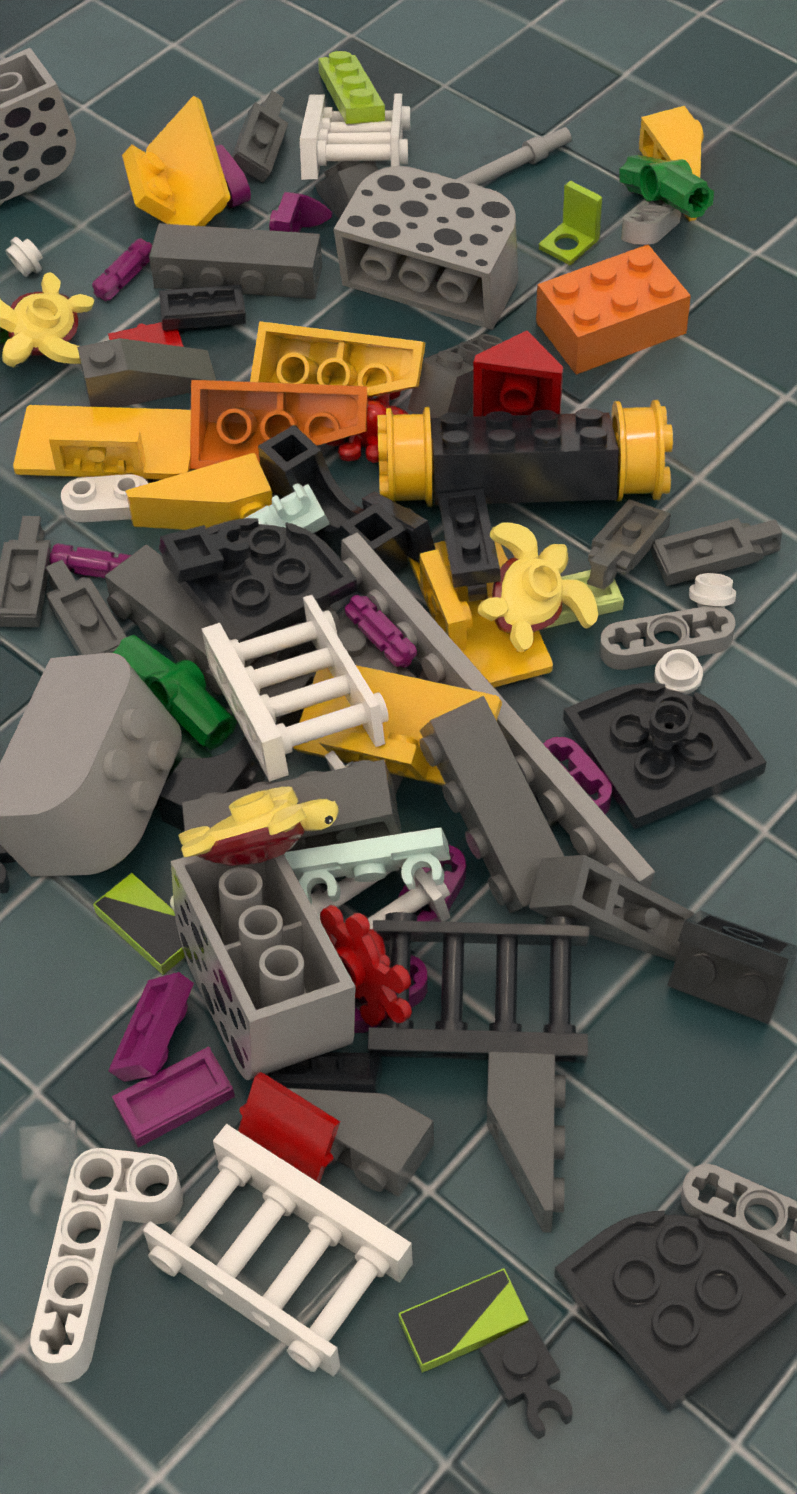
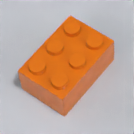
[536,244,691,375]

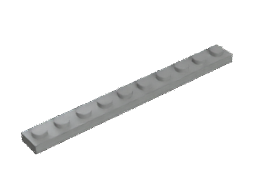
[341,532,655,889]

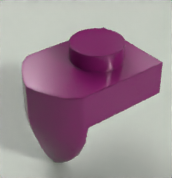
[269,192,333,233]

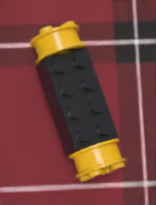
[377,400,673,507]

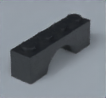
[258,425,407,574]
[158,655,313,832]

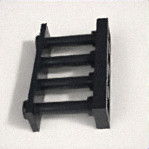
[368,912,589,1063]

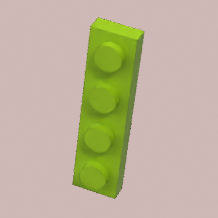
[318,51,385,124]

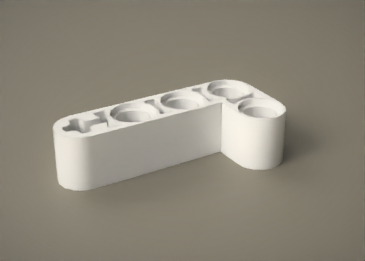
[30,1148,183,1383]

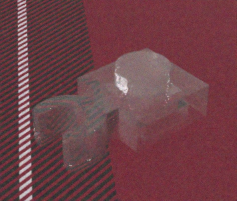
[20,1120,80,1223]

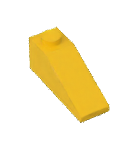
[639,106,704,222]
[125,453,272,530]

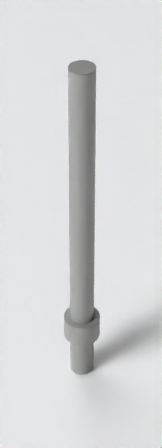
[455,127,572,186]

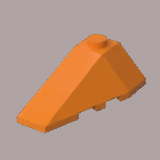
[190,380,368,469]

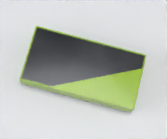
[93,873,185,975]
[398,1268,529,1373]

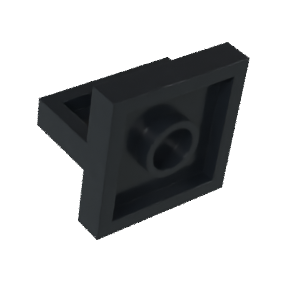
[667,910,797,1024]

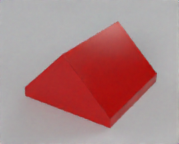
[473,330,563,417]

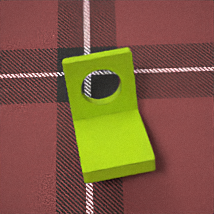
[539,181,602,265]

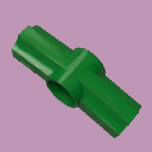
[619,155,714,218]
[113,635,237,751]

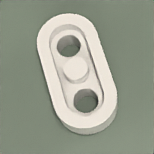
[61,474,148,522]

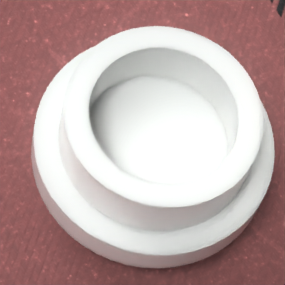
[5,237,43,277]
[689,573,736,608]
[654,649,703,695]

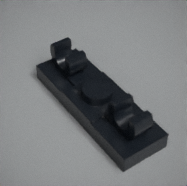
[438,488,501,602]

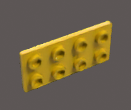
[122,96,230,226]
[13,405,191,479]
[408,541,553,687]
[293,665,502,786]

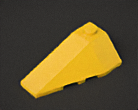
[250,321,426,398]

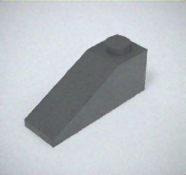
[77,338,216,408]
[529,855,694,962]

